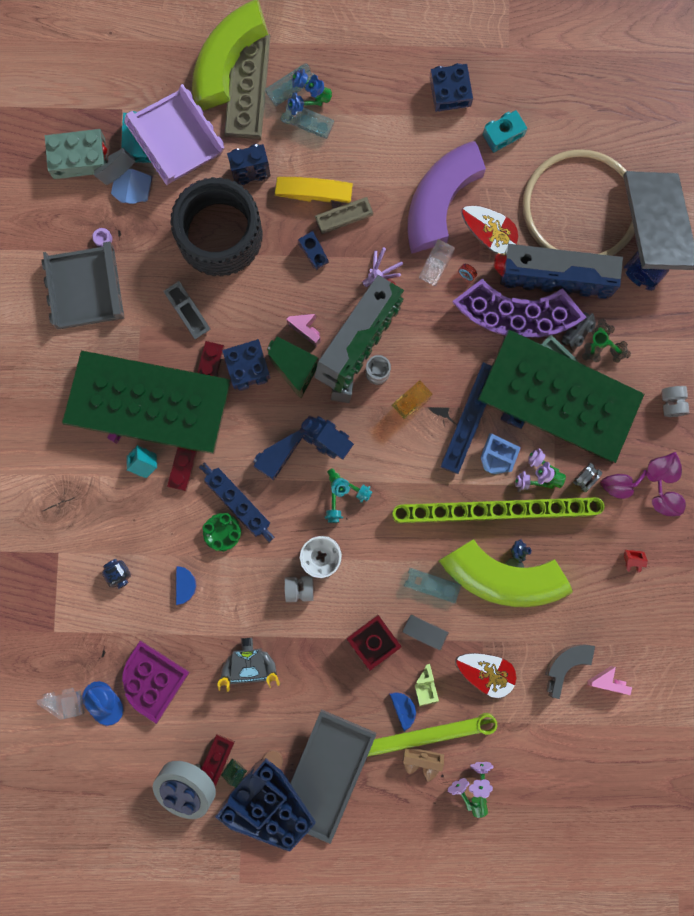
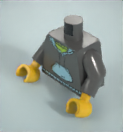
[217,637,280,692]

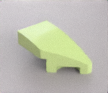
[415,664,439,706]

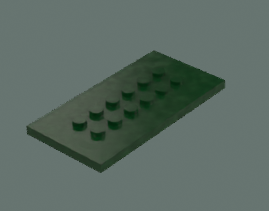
[477,330,645,463]
[62,350,231,454]

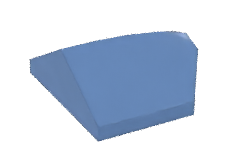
[111,169,152,204]
[480,433,521,474]

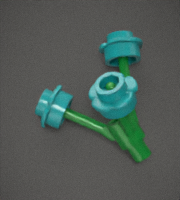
[324,468,373,523]

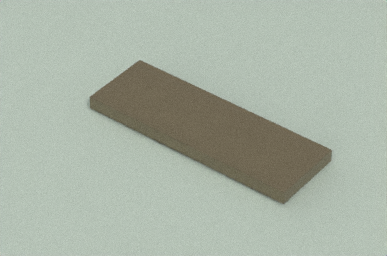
[224,34,271,139]

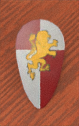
[461,206,518,254]
[455,653,517,698]

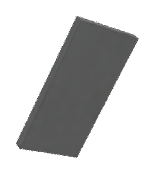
[623,171,694,270]
[290,709,376,844]

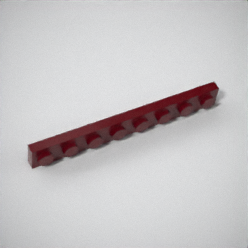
[167,341,225,492]

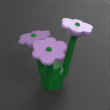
[448,762,494,818]

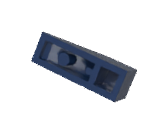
[253,430,304,481]

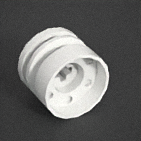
[300,536,342,578]

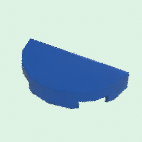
[176,566,197,605]
[389,692,416,731]

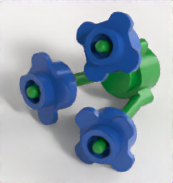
[288,69,332,116]

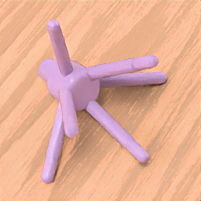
[362,247,403,287]

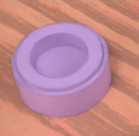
[92,228,112,247]

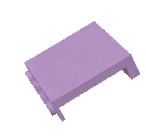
[124,84,225,185]

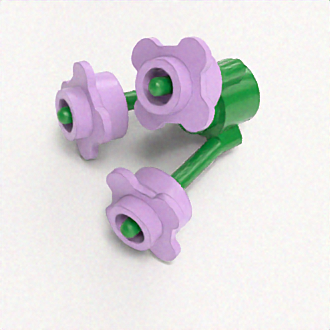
[515,448,566,492]

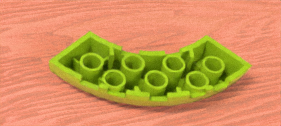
[192,0,269,111]
[438,539,573,607]

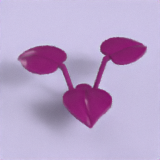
[600,452,686,516]

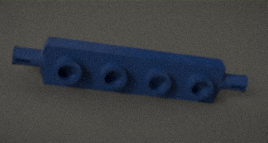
[199,462,275,543]

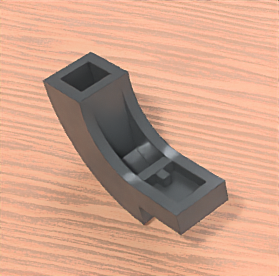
[545,644,595,699]

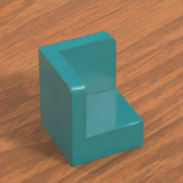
[127,445,157,478]

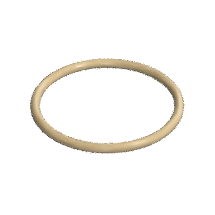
[523,150,635,256]

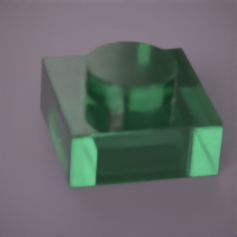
[221,759,247,788]

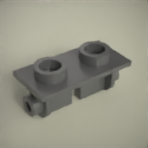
[561,312,596,352]

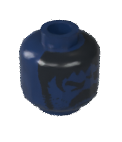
[102,559,131,589]

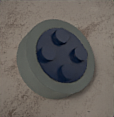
[153,761,216,819]

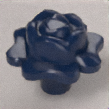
[511,539,532,563]

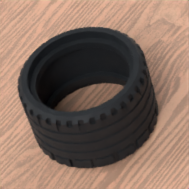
[170,177,263,277]

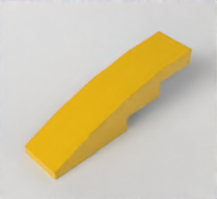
[274,177,353,203]

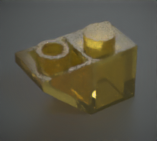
[391,380,433,420]

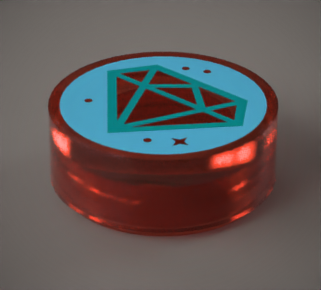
[458,263,478,281]

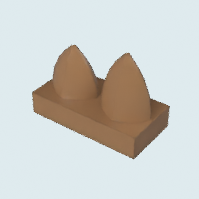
[403,748,444,782]

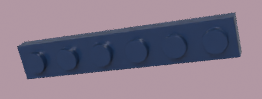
[440,362,492,475]

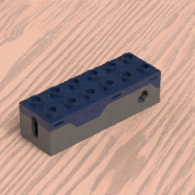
[494,244,623,299]

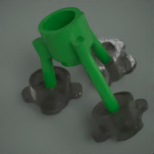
[582,319,631,363]

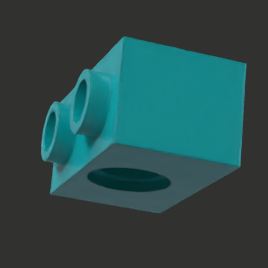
[482,110,528,153]

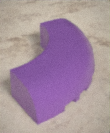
[408,141,486,254]
[453,279,587,338]

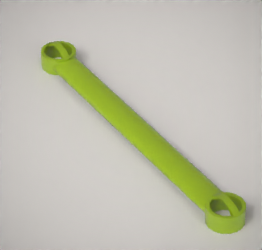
[367,713,497,757]

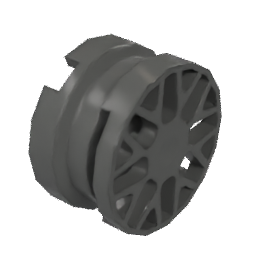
[573,462,603,493]

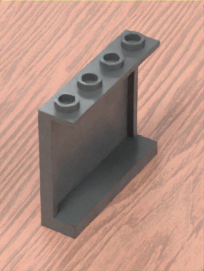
[41,241,125,329]

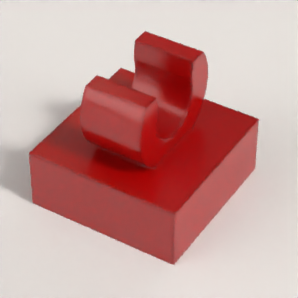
[624,549,648,573]

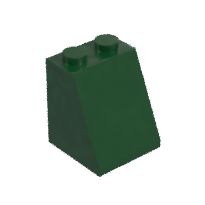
[267,337,319,398]

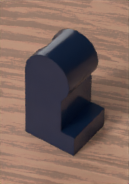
[298,231,329,270]

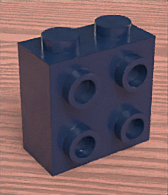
[429,63,473,112]
[227,144,271,185]
[222,339,271,391]
[299,415,354,460]

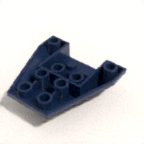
[215,758,316,852]

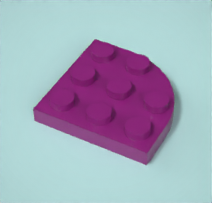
[122,641,190,724]

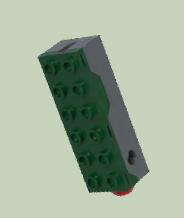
[314,275,404,393]

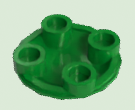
[203,513,241,551]

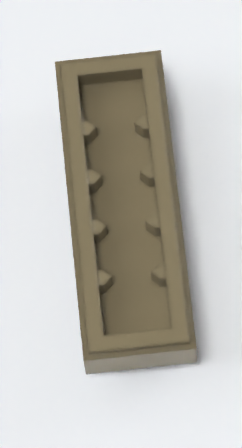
[315,197,373,235]

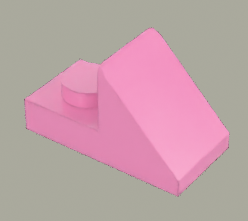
[286,314,321,347]
[587,666,632,695]

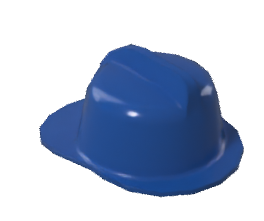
[82,681,124,726]

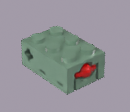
[45,129,108,179]

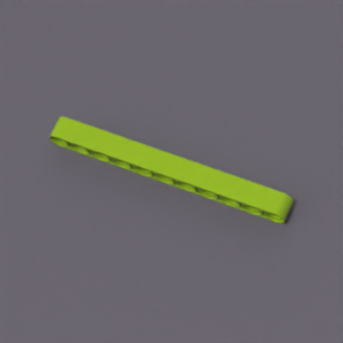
[392,498,604,523]

